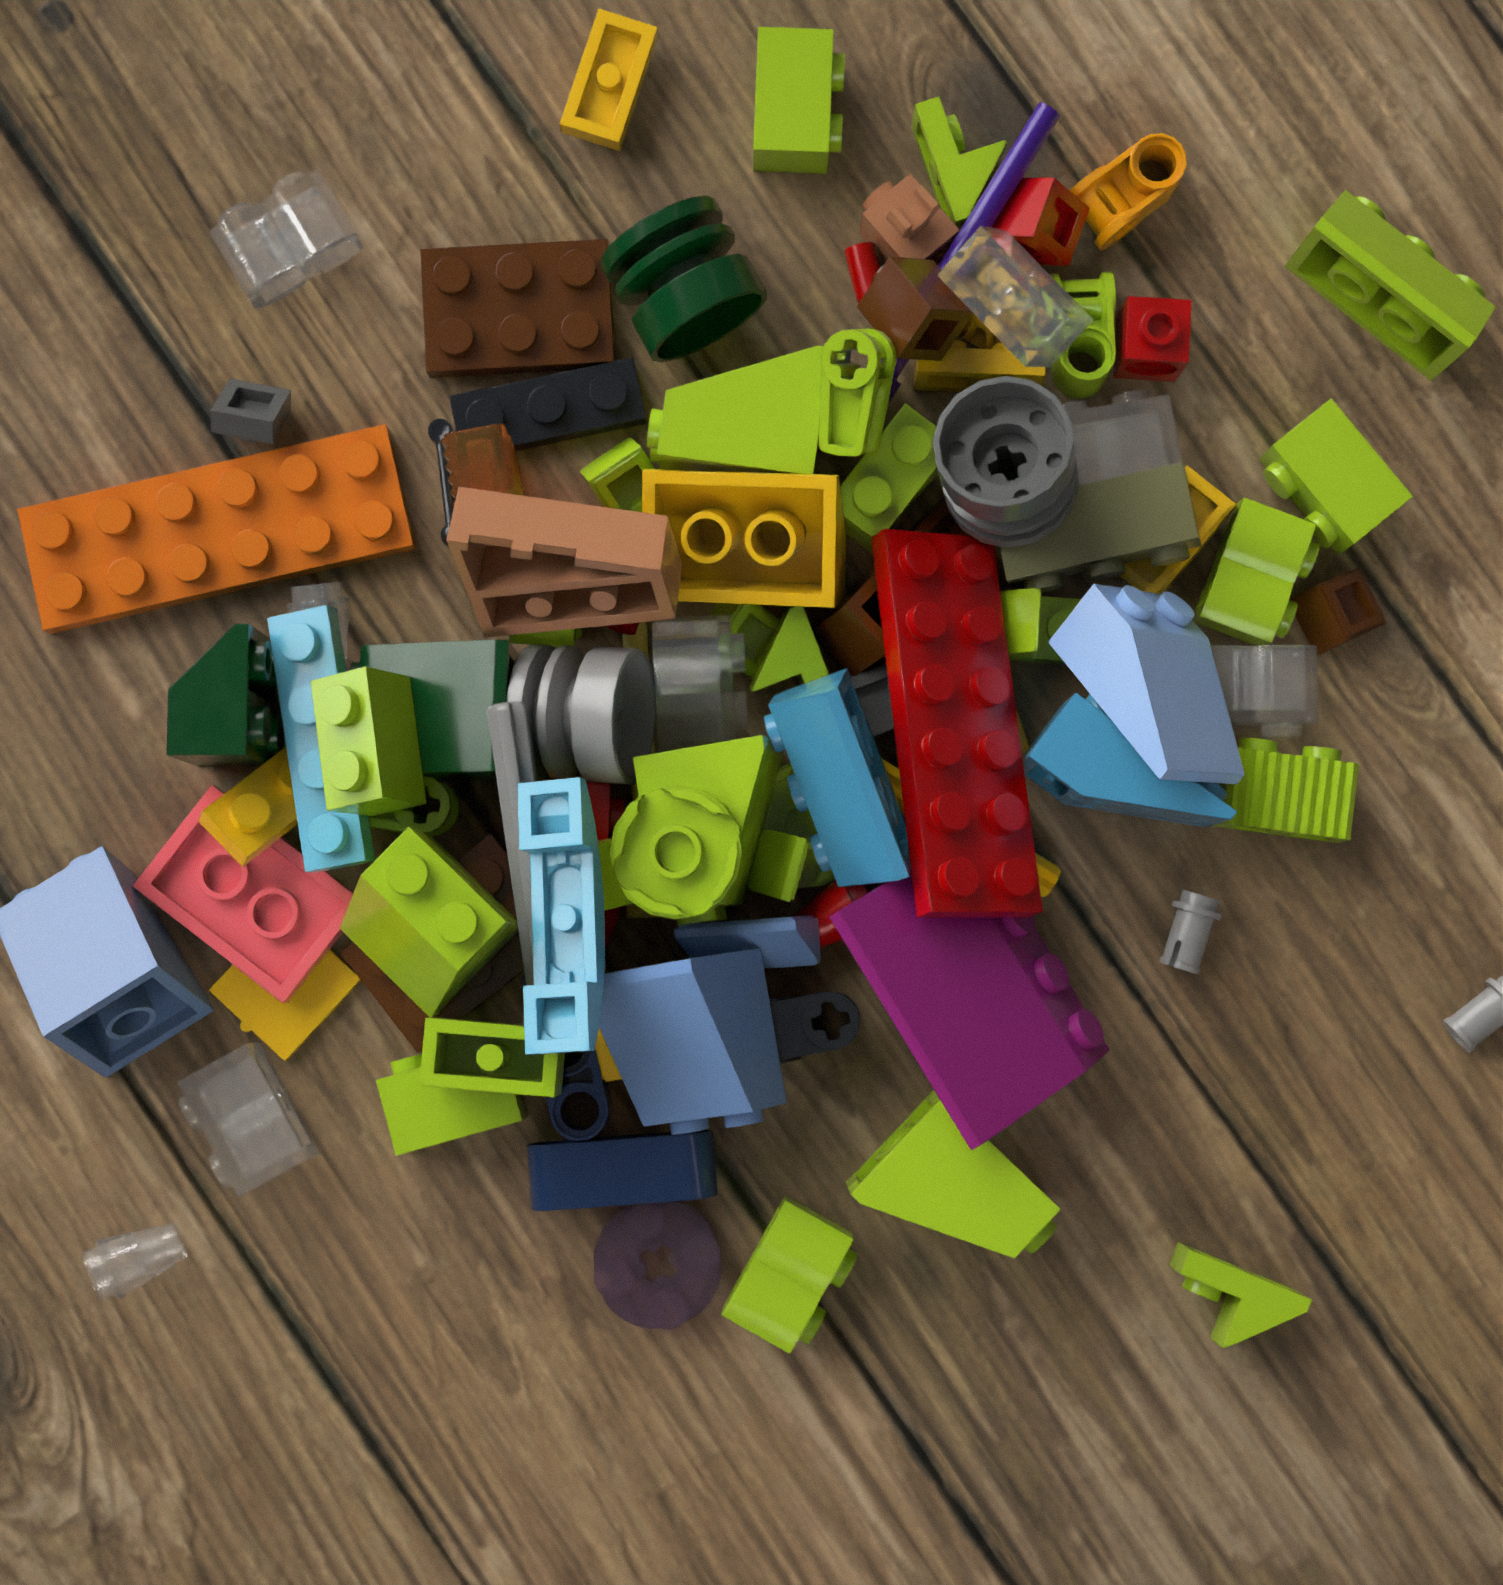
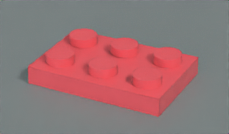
[133,785,354,1003]

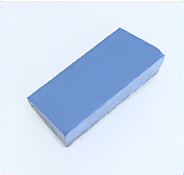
[674,915,821,969]

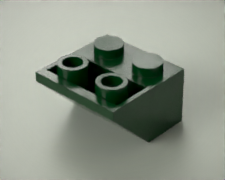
[166,623,284,767]

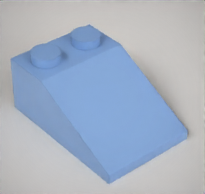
[1048,584,1245,784]

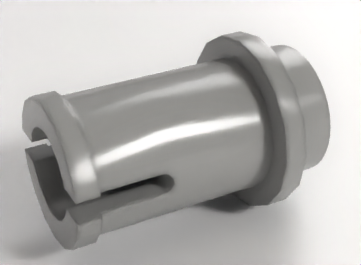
[1159,889,1222,974]
[1442,975,1503,1053]

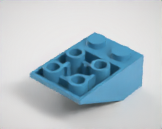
[1022,693,1237,828]

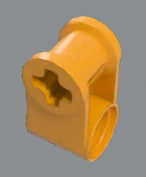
[1070,133,1187,251]

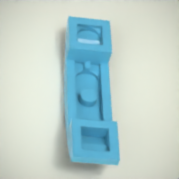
[517,777,605,1055]

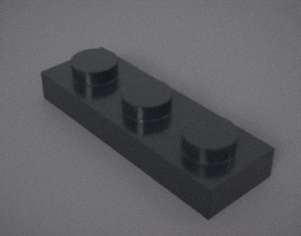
[449,358,647,462]

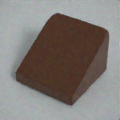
[1291,567,1386,655]

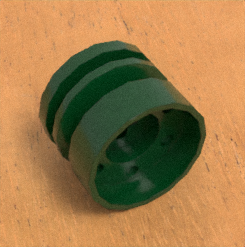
[599,195,767,363]

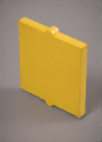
[209,949,361,1061]

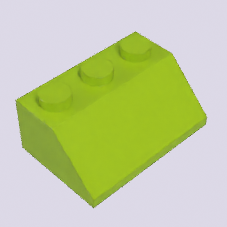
[1284,189,1496,381]

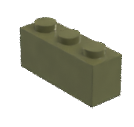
[1000,462,1201,593]

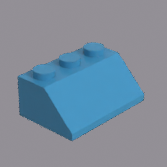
[764,668,911,887]

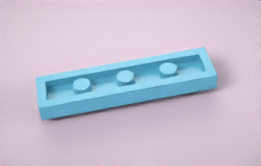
[267,605,375,873]

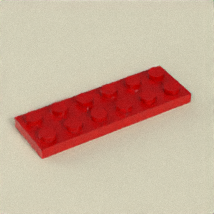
[871,529,1043,918]

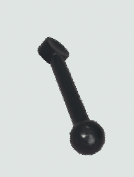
[428,419,455,546]

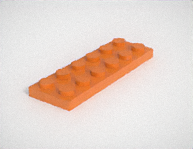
[17,424,416,634]

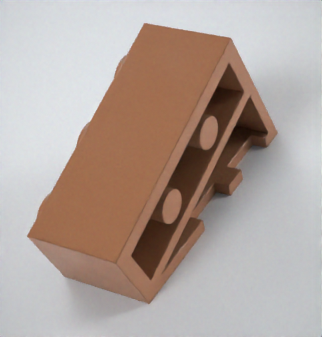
[446,487,682,638]

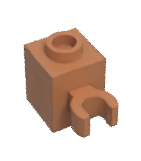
[859,174,960,264]

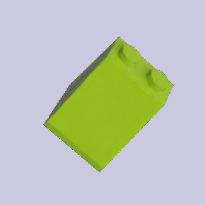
[647,345,824,474]
[633,735,783,926]
[340,826,518,1018]
[846,1090,1061,1259]

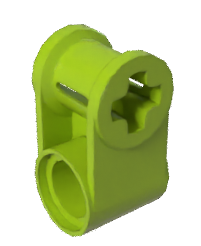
[1046,272,1116,399]

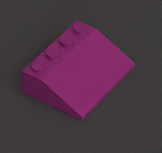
[829,871,1110,1150]

